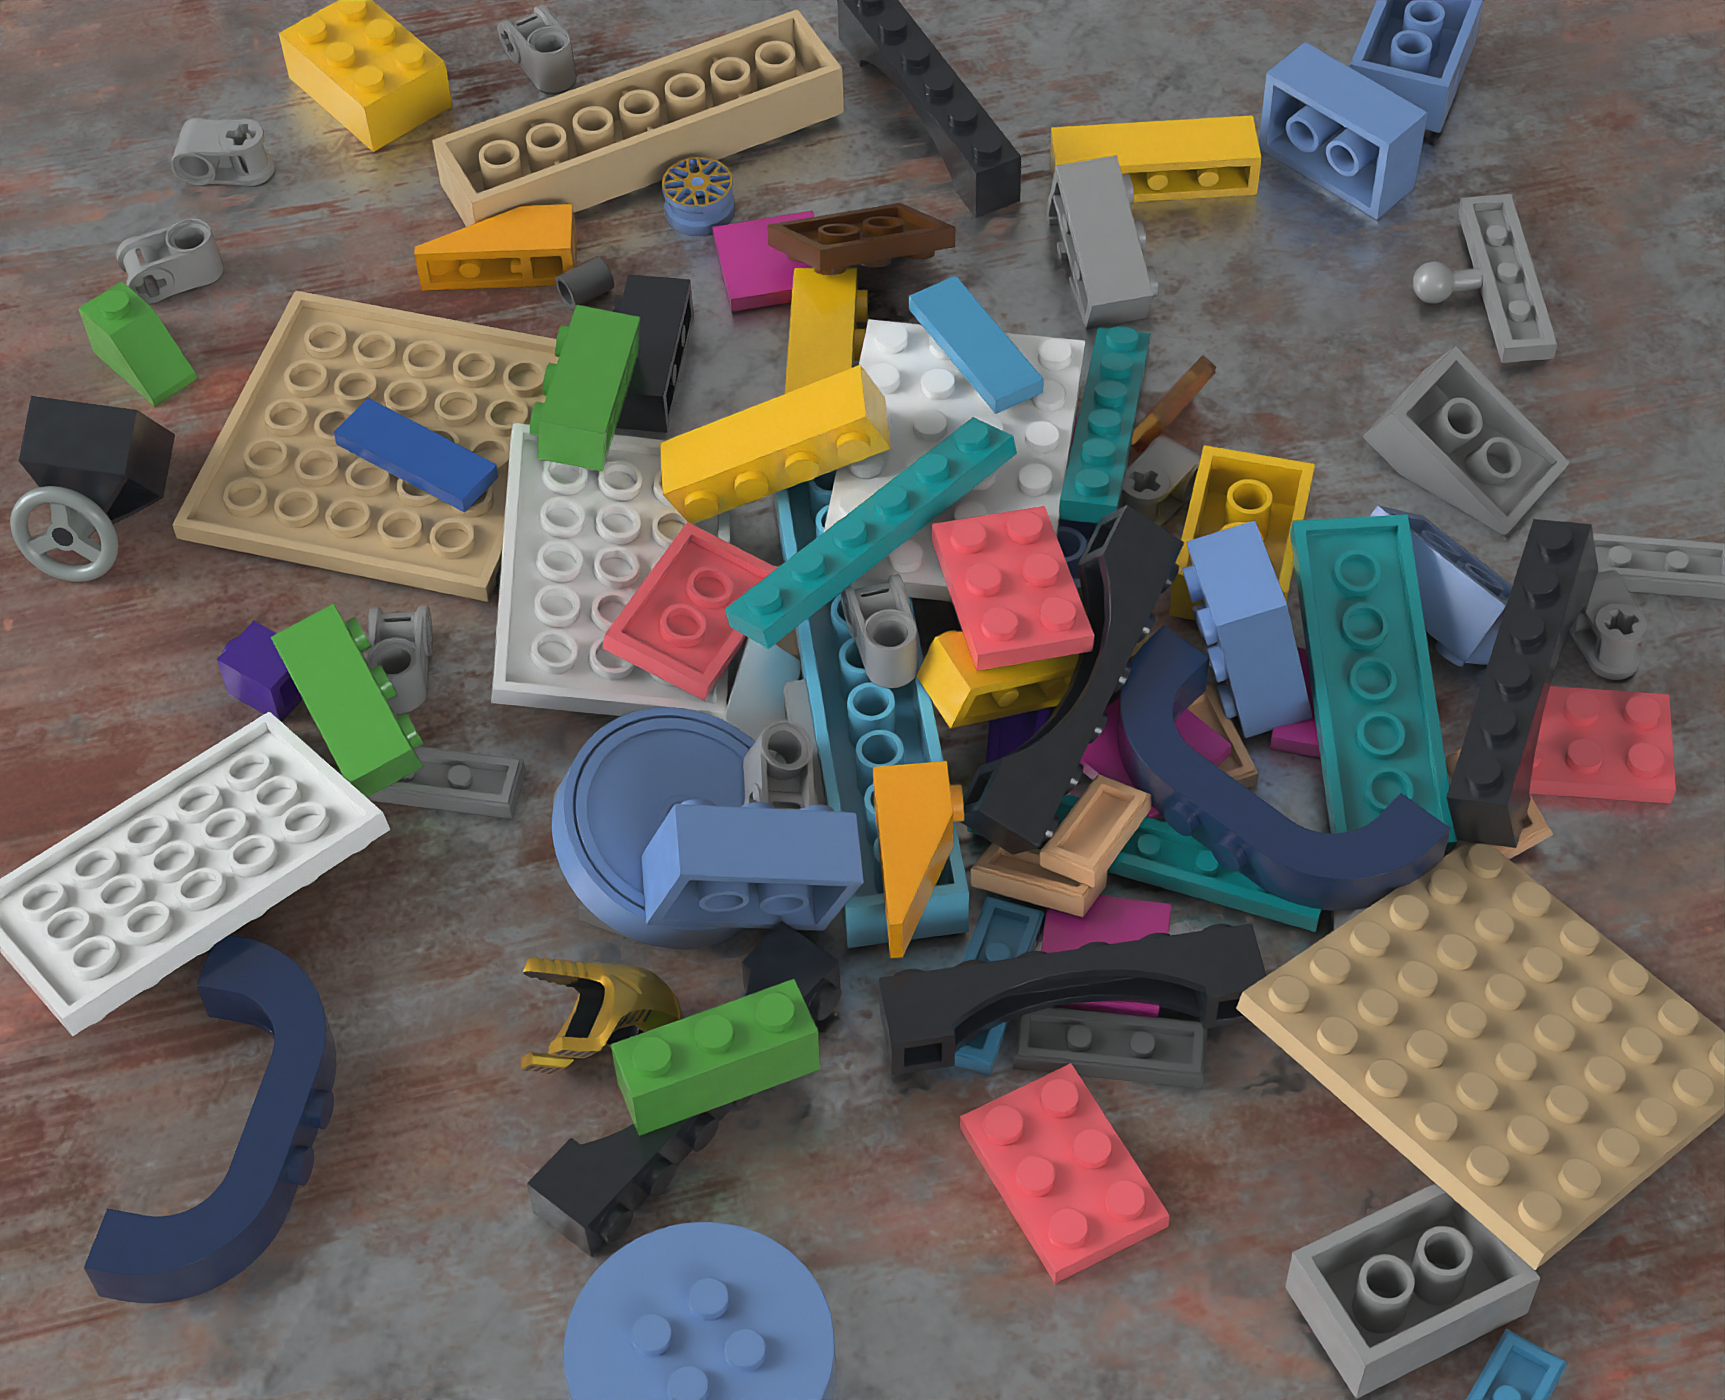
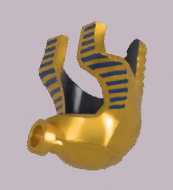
[521,956,683,1074]

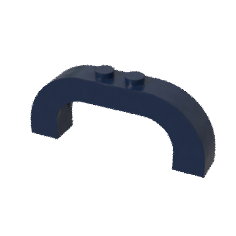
[1118,625,1451,911]
[84,935,336,1303]

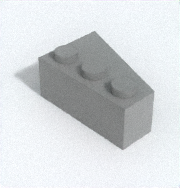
[1045,155,1158,329]

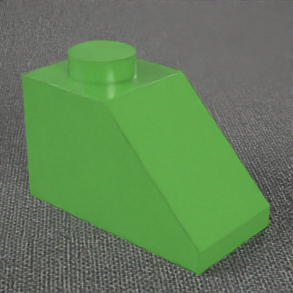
[78,281,197,407]

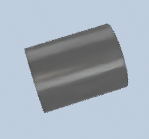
[555,256,614,309]

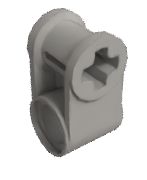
[497,5,577,93]
[171,118,275,187]
[116,218,224,304]
[1119,435,1201,527]
[1569,569,1648,680]
[841,573,918,688]
[367,605,433,714]
[743,720,818,810]

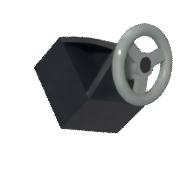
[10,396,175,582]

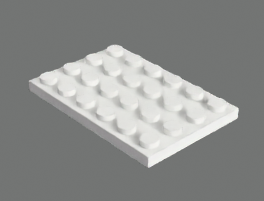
[824,319,1085,602]
[491,423,730,720]
[0,711,390,1036]

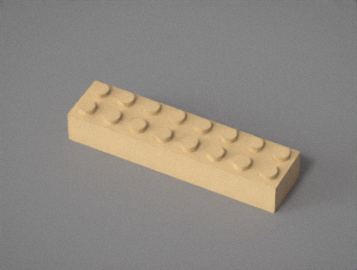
[432,9,844,227]

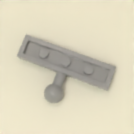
[1413,194,1558,363]

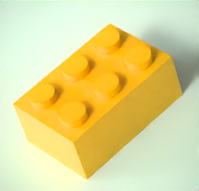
[279,0,453,152]
[1169,445,1315,620]

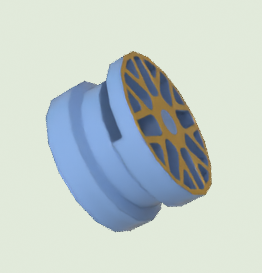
[662,157,735,236]

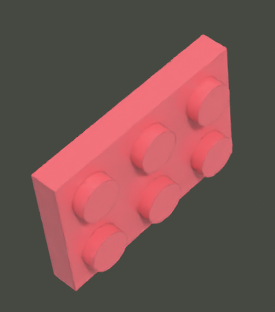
[931,506,1094,671]
[602,522,777,701]
[1529,686,1676,804]
[960,1063,1170,1284]

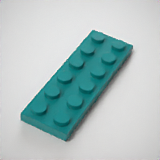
[1290,514,1458,850]

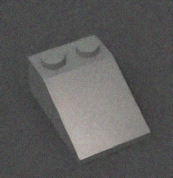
[1362,346,1571,535]

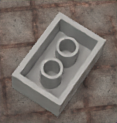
[1285,1183,1541,1399]

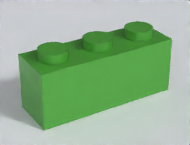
[530,305,640,471]
[271,603,424,798]
[611,979,821,1136]

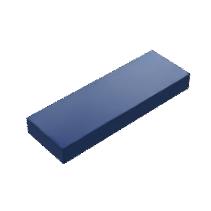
[334,398,499,513]

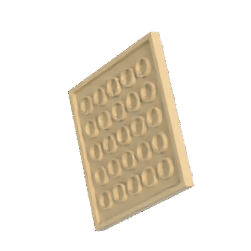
[172,290,559,602]
[1236,841,1725,1270]

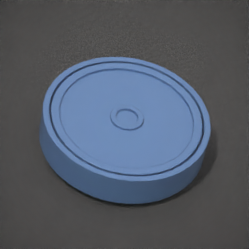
[552,707,755,949]
[563,1222,836,1400]

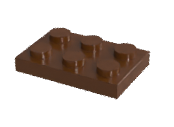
[767,203,956,275]

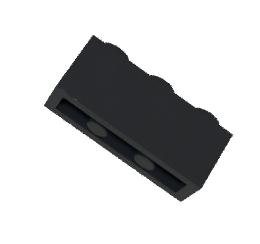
[612,274,694,433]

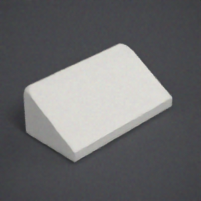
[723,638,801,759]

